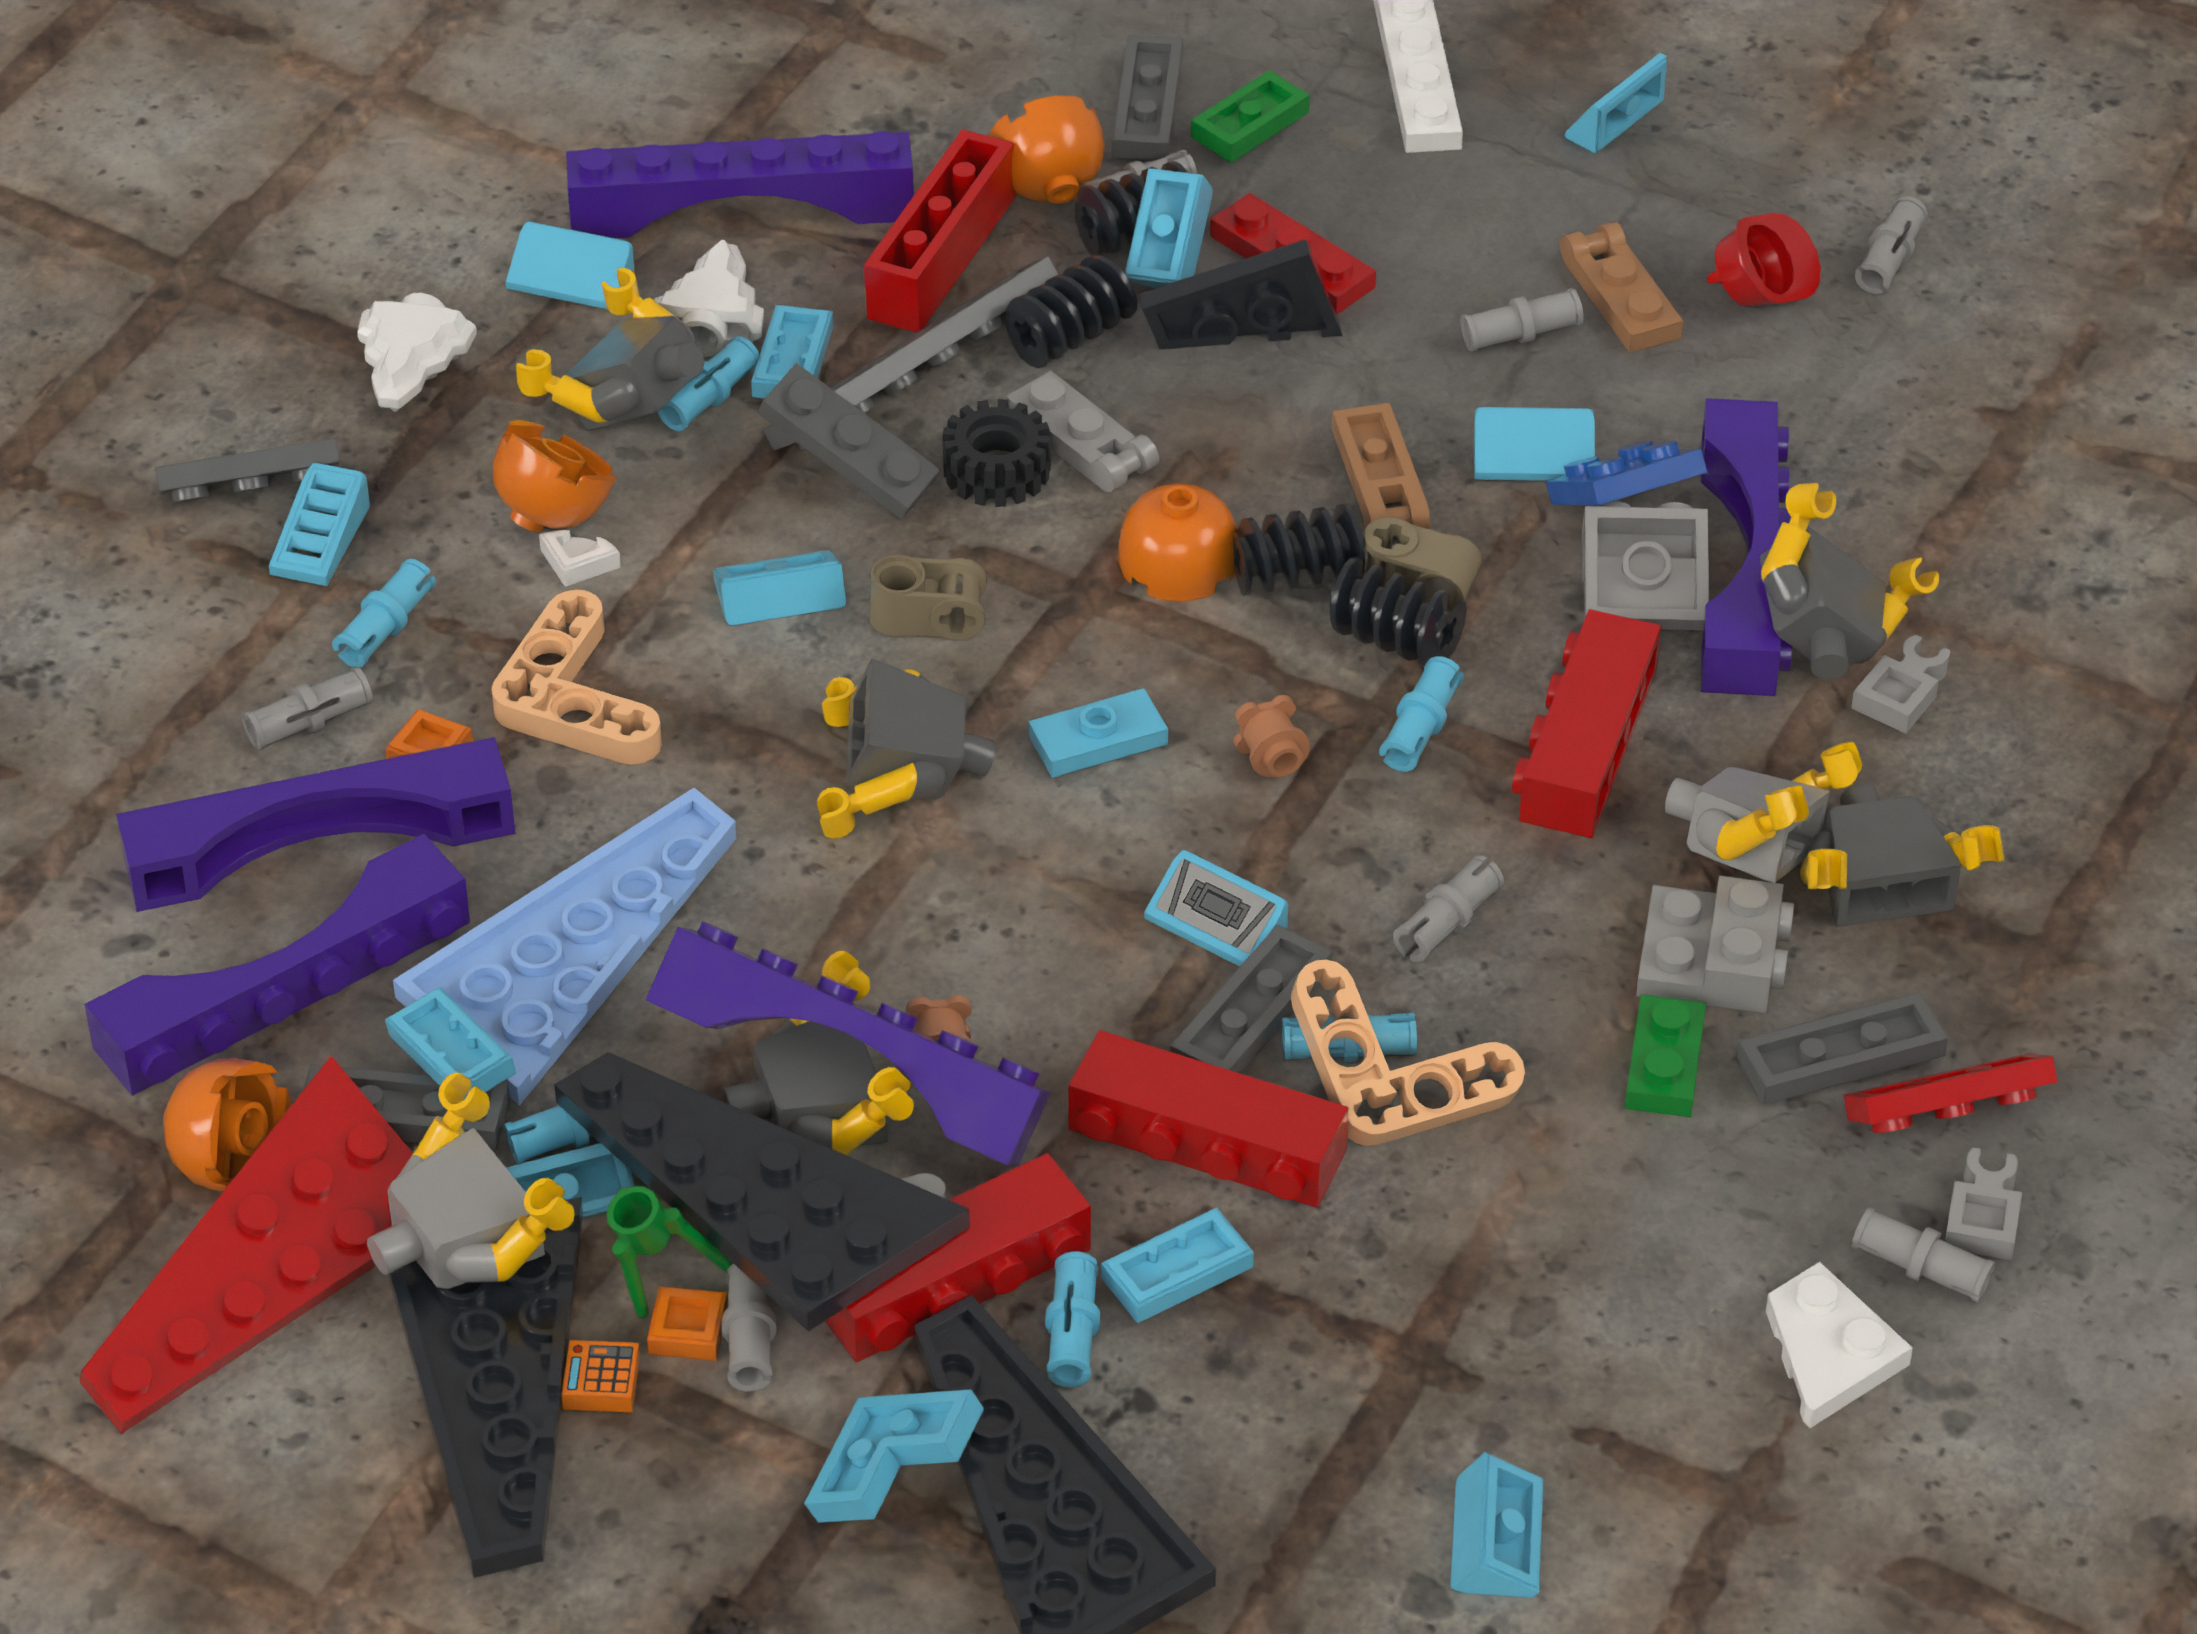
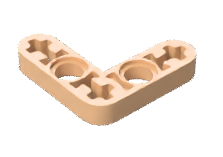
[491,589,662,765]
[1291,959,1525,1146]

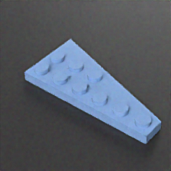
[393,788,737,1106]

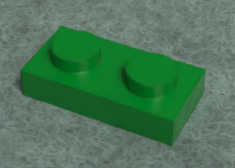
[1191,70,1310,163]
[1625,994,1706,1118]

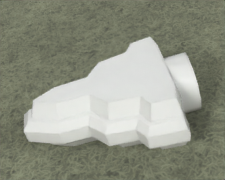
[655,240,764,357]
[358,293,477,412]

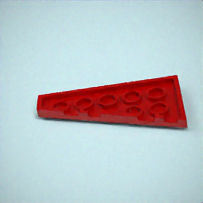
[80,1056,413,1434]

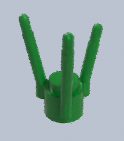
[606,1186,733,1318]

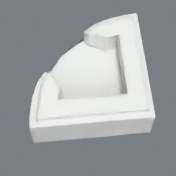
[539,530,621,587]

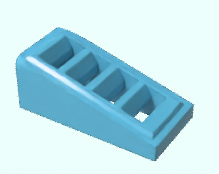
[269,463,370,586]

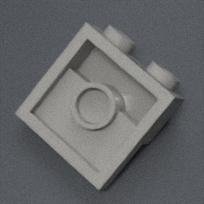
[1582,501,1709,630]
[1636,876,1794,1014]

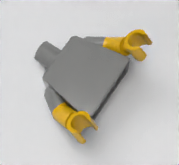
[1665,742,1863,883]
[367,1072,575,1289]

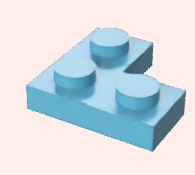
[804,1389,984,1522]

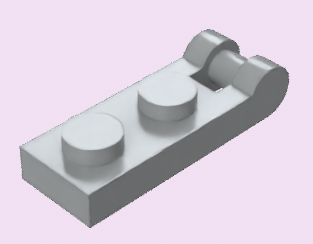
[1006,371,1159,493]

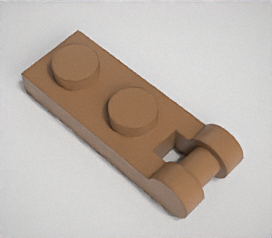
[1560,221,1684,353]
[1331,403,1430,529]

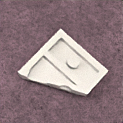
[1766,1262,1913,1428]

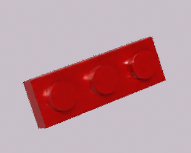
[1210,192,1376,314]
[1843,1053,2058,1133]

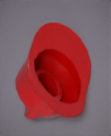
[1706,213,1821,308]

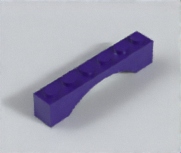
[566,131,914,238]
[1701,398,1792,696]
[116,737,516,912]
[84,834,470,1096]
[645,921,1051,1166]

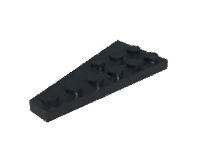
[554,1052,970,1332]
[387,1197,583,1578]
[914,1294,1216,1634]

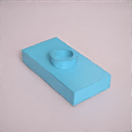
[751,305,834,399]
[1028,688,1168,778]
[385,987,516,1101]
[1101,1207,1254,1324]

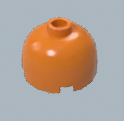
[989,95,1105,204]
[493,420,617,533]
[1118,483,1238,602]
[163,1058,291,1192]

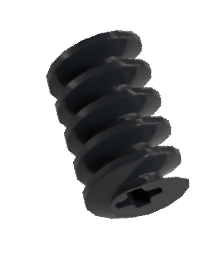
[1075,161,1188,256]
[1005,255,1138,369]
[1233,503,1365,596]
[1329,556,1467,667]

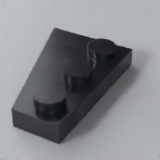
[1139,239,1343,350]

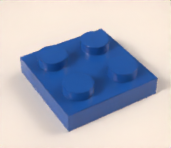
[1546,441,1707,505]

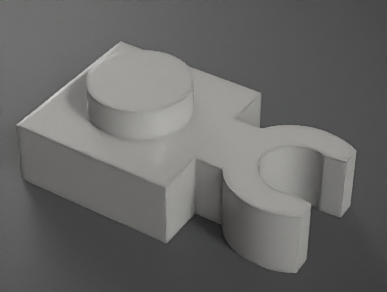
[1851,635,1950,734]
[1945,1148,2022,1261]

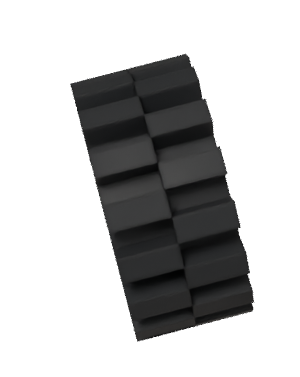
[942,399,1051,507]

